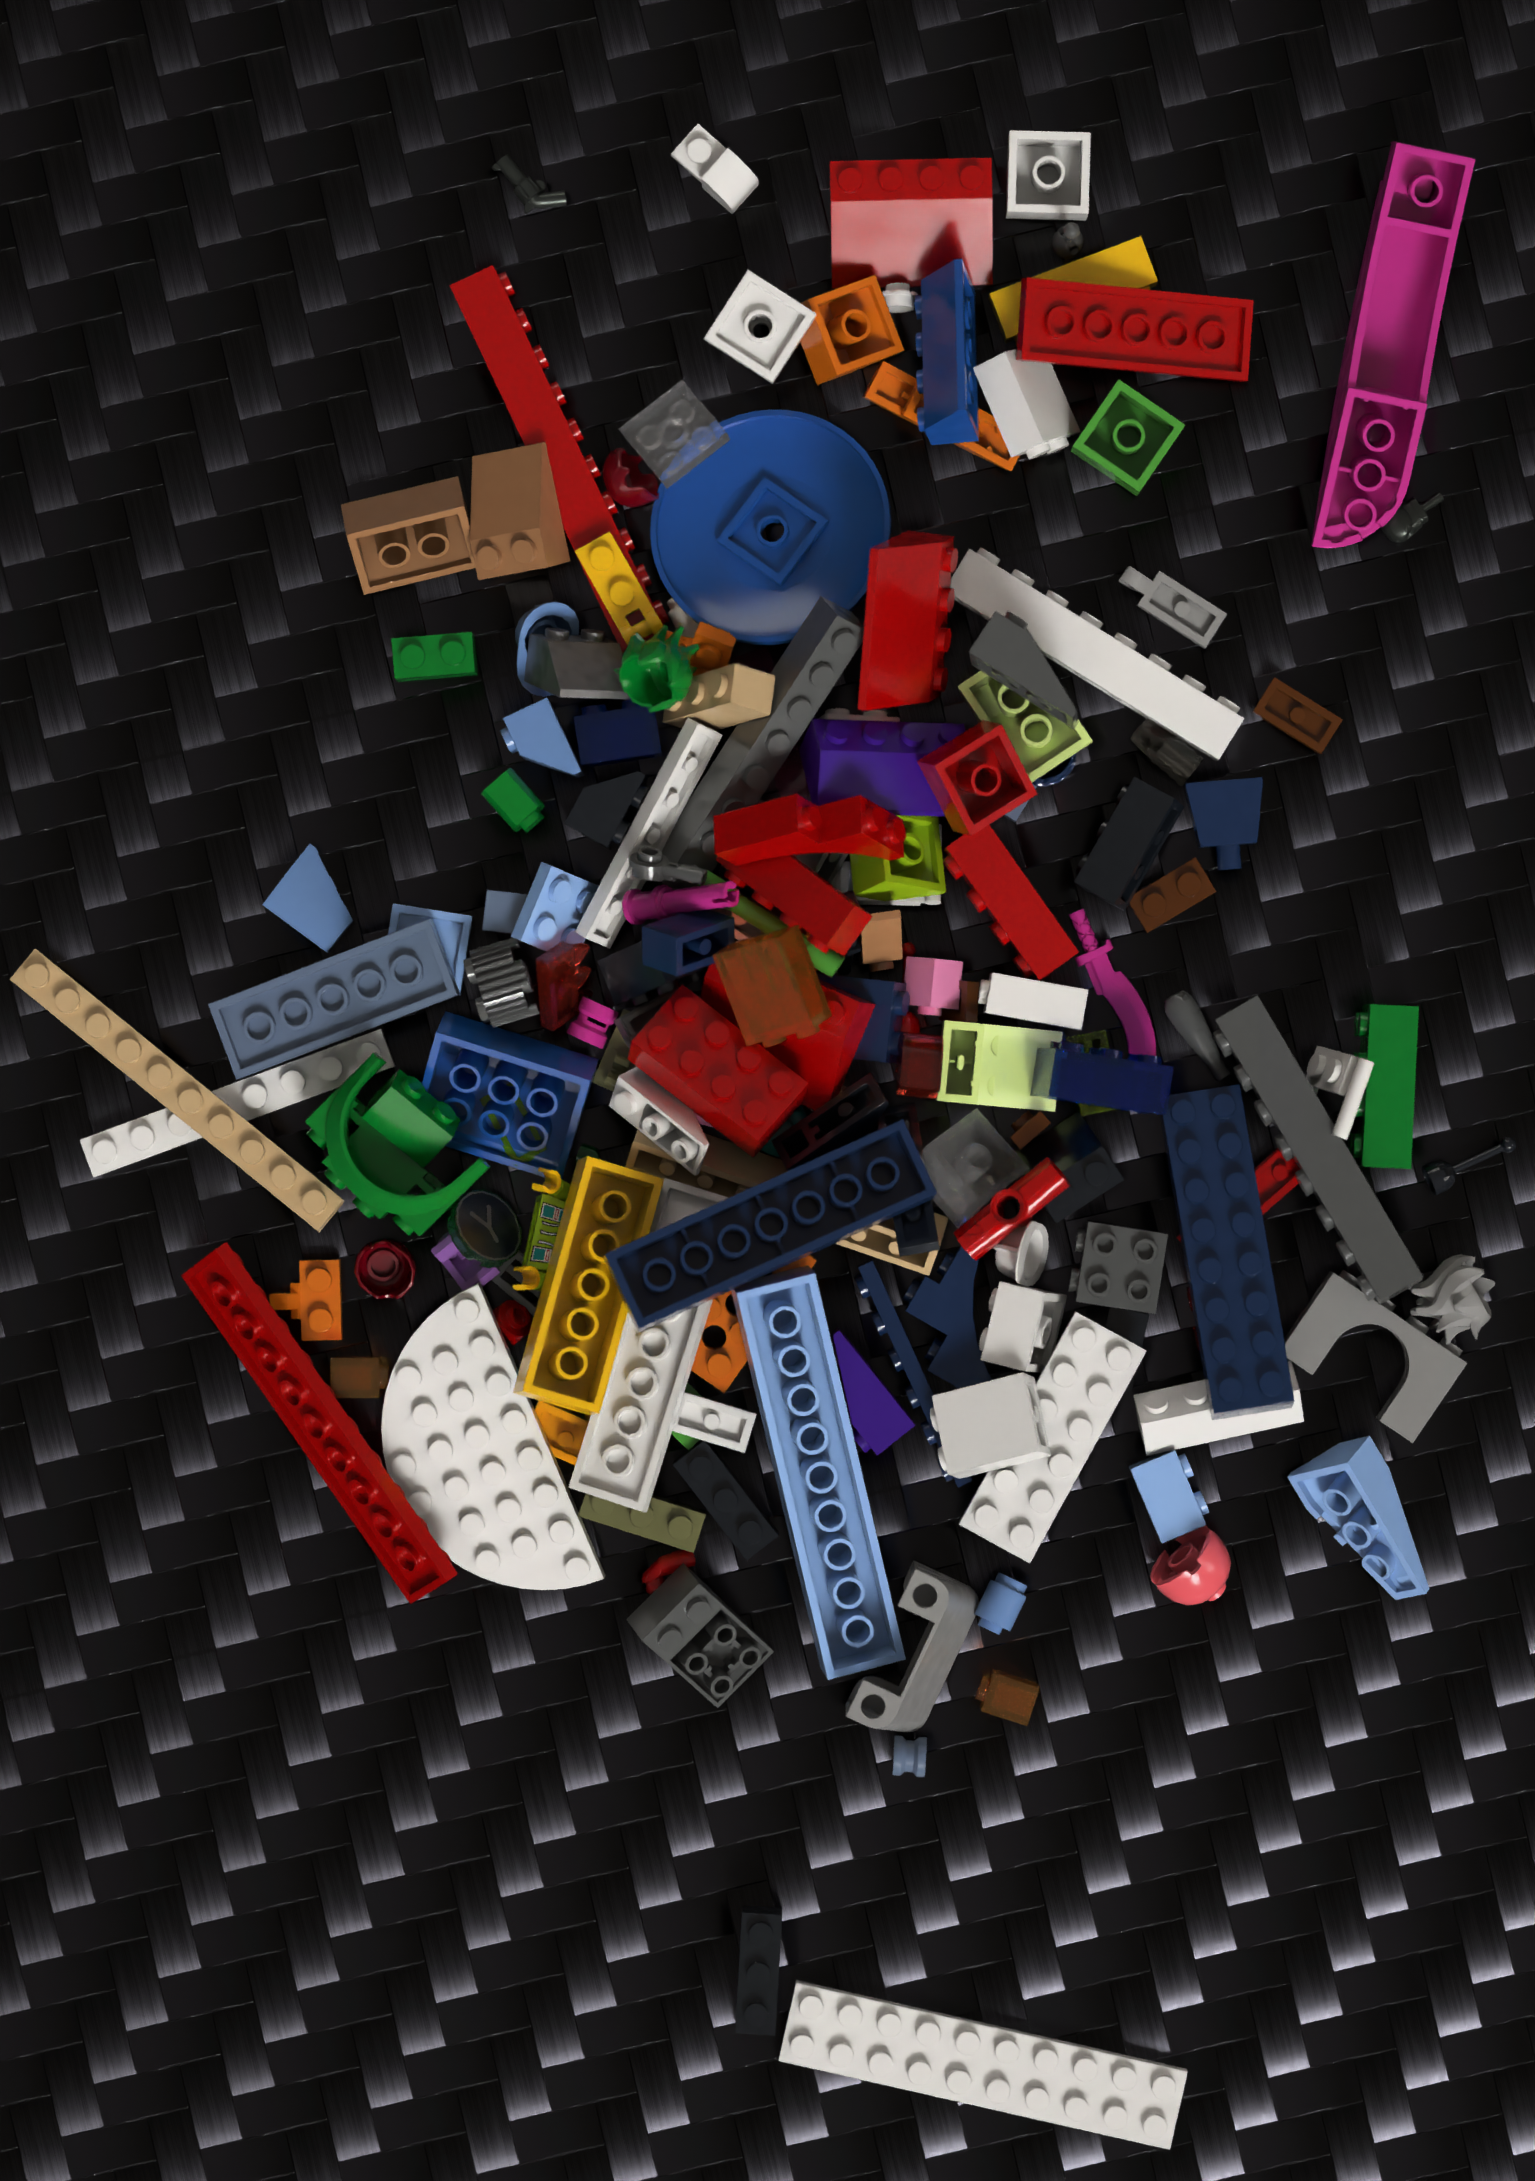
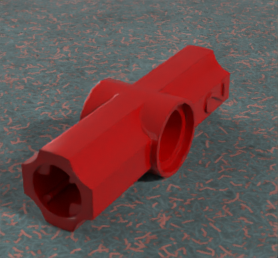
[953,1157,1071,1261]

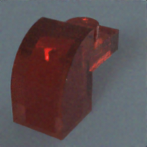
[895,1031,944,1099]

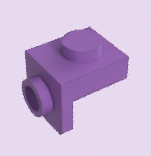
[431,1227,500,1291]

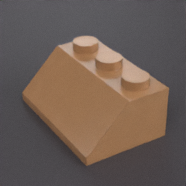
[341,476,475,595]

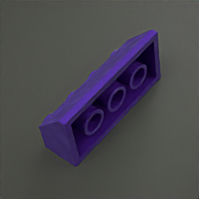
[799,719,966,817]

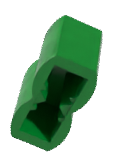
[481,768,545,833]

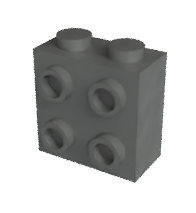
[1068,1221,1168,1314]

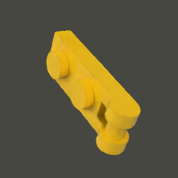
[575,531,663,645]

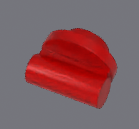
[493,1300,532,1345]

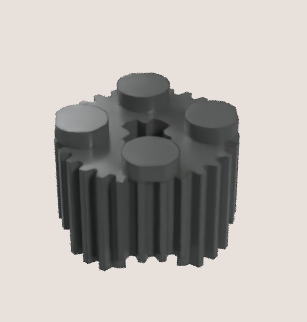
[463,938,540,1028]

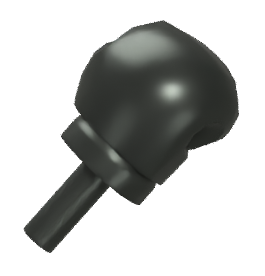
[1380,492,1444,543]

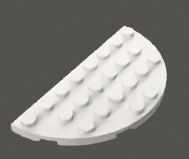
[381,1282,606,1590]

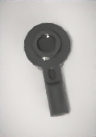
[629,847,707,885]

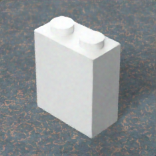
[973,349,1081,459]
[978,972,1088,1030]
[930,1372,1051,1479]

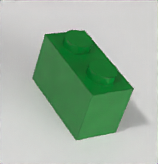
[391,632,478,682]
[361,1069,461,1168]

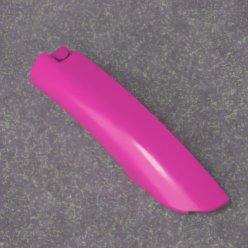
[1311,141,1475,548]

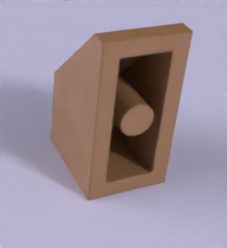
[857,910,903,972]

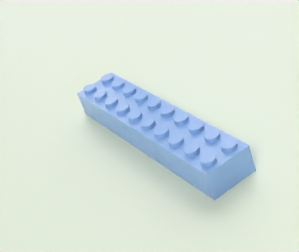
[731,1265,906,1680]

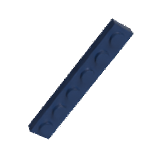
[854,1259,972,1487]

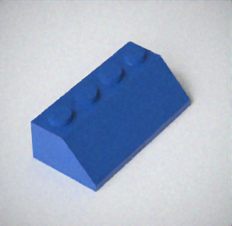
[915,259,979,445]

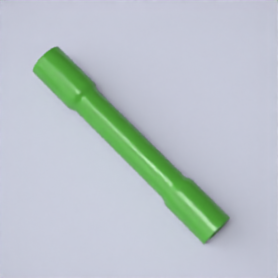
[697,870,845,979]

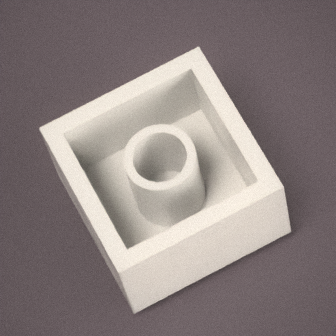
[1006,130,1091,221]

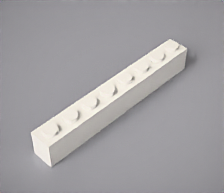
[950,548,1244,761]

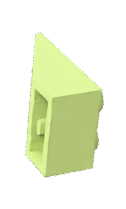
[935,1020,1063,1112]

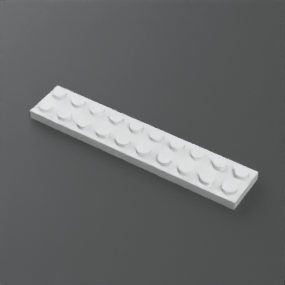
[778,1980,1188,2150]

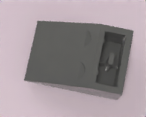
[626,1563,774,1708]

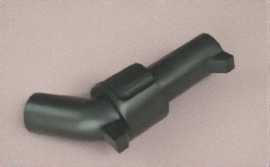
[492,154,566,214]

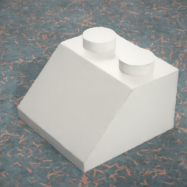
[979,1281,1068,1373]

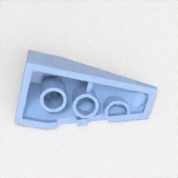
[1287,1436,1429,1600]

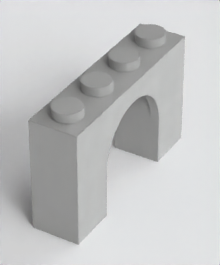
[1284,1270,1467,1443]

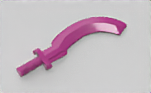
[1069,908,1156,1105]

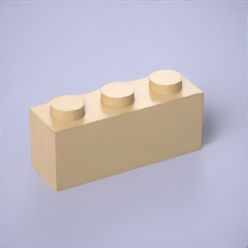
[663,663,775,731]

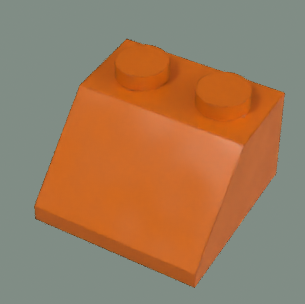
[800,275,904,385]

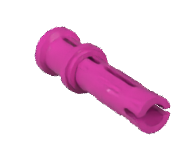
[622,881,739,925]

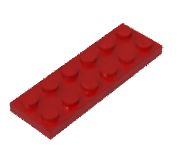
[1016,278,1254,382]

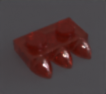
[536,941,593,1031]

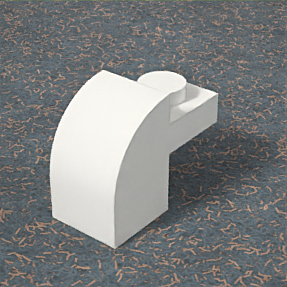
[671,124,759,214]

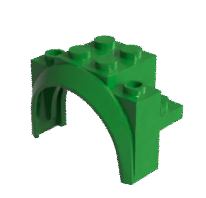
[305,1053,491,1237]

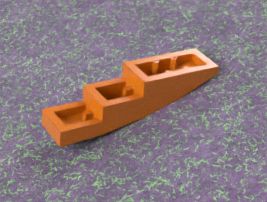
[863,361,1020,472]

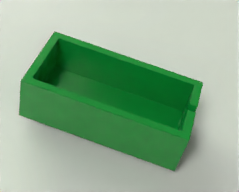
[1348,1004,1419,1169]

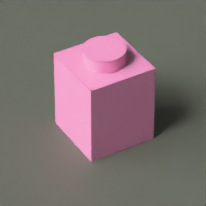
[904,956,963,1016]

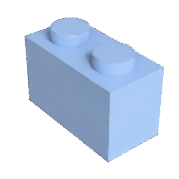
[1129,1450,1210,1543]

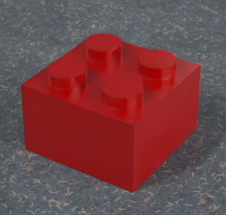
[917,720,1037,836]

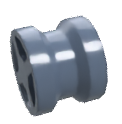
[892,1735,927,1777]

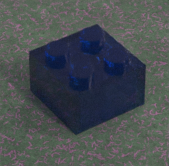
[574,700,663,768]

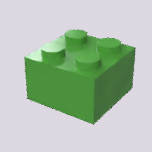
[1071,379,1185,496]

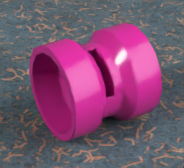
[566,996,619,1049]

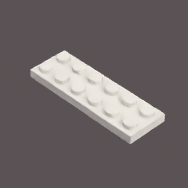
[959,1311,1147,1563]

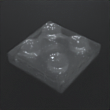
[619,380,731,489]

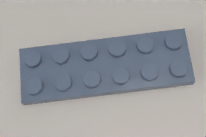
[208,919,460,1080]

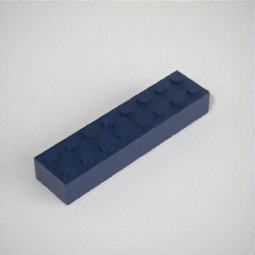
[1158,1084,1295,1420]
[604,1119,937,1332]

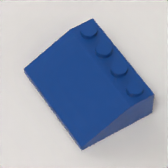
[422,1011,599,1179]

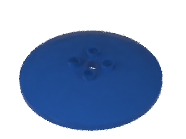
[650,409,892,645]

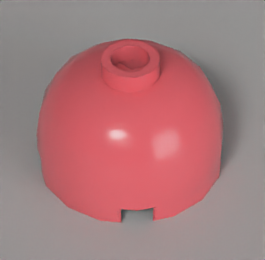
[1150,1525,1231,1606]

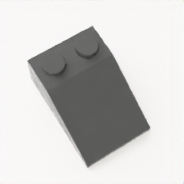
[969,611,1078,729]

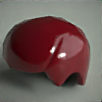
[603,448,659,508]
[354,1238,416,1299]

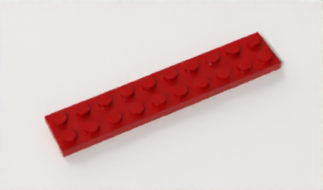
[181,1242,458,1604]

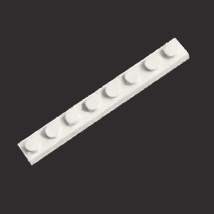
[80,1029,396,1178]

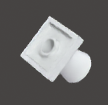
[704,270,817,384]

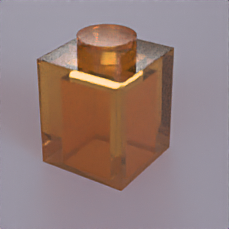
[330,1356,389,1398]
[975,1668,1040,1726]

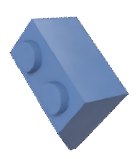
[500,698,584,778]

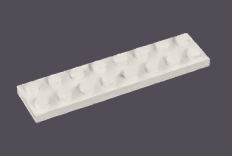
[568,1178,729,1512]

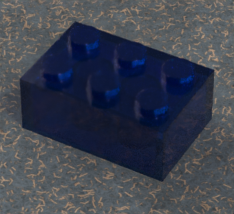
[1030,1041,1173,1115]

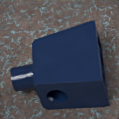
[1183,777,1263,870]

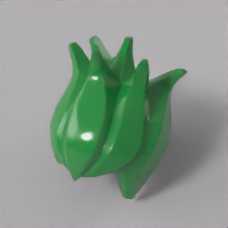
[614,625,700,713]

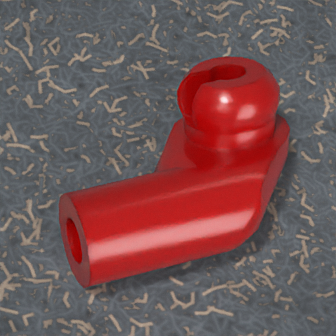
[642,1549,696,1595]

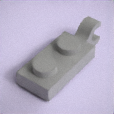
[1119,566,1227,649]

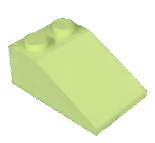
[958,671,1093,782]

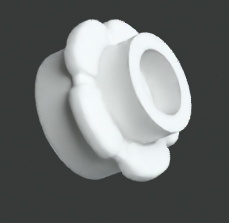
[882,283,918,313]

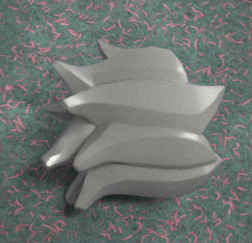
[1409,1254,1495,1345]

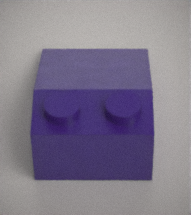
[832,1326,915,1456]

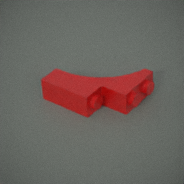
[713,794,906,866]

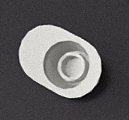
[993,1221,1049,1287]

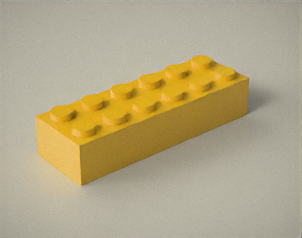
[513,1156,664,1415]

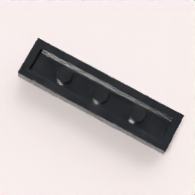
[877,1103,940,1257]

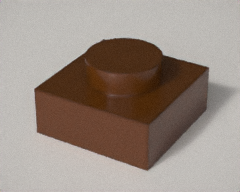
[939,981,980,1022]
[1009,1110,1051,1150]

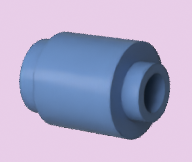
[974,1572,1027,1635]

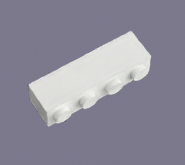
[1134,1361,1304,1456]

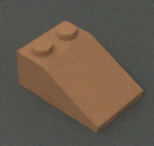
[470,442,570,580]

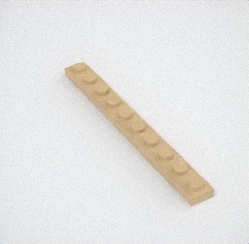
[10,949,345,1232]

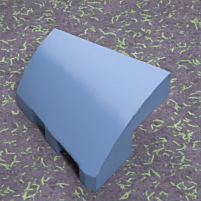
[262,844,353,953]

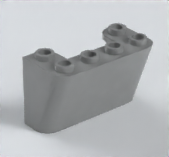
[845,1560,979,1732]

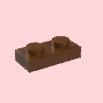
[1252,677,1343,754]
[1129,857,1216,933]

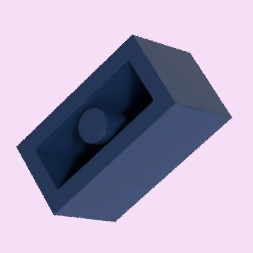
[642,909,735,976]

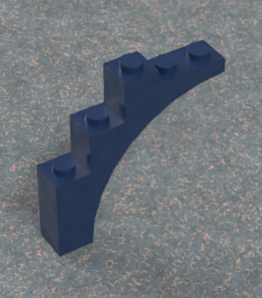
[902,1217,992,1389]

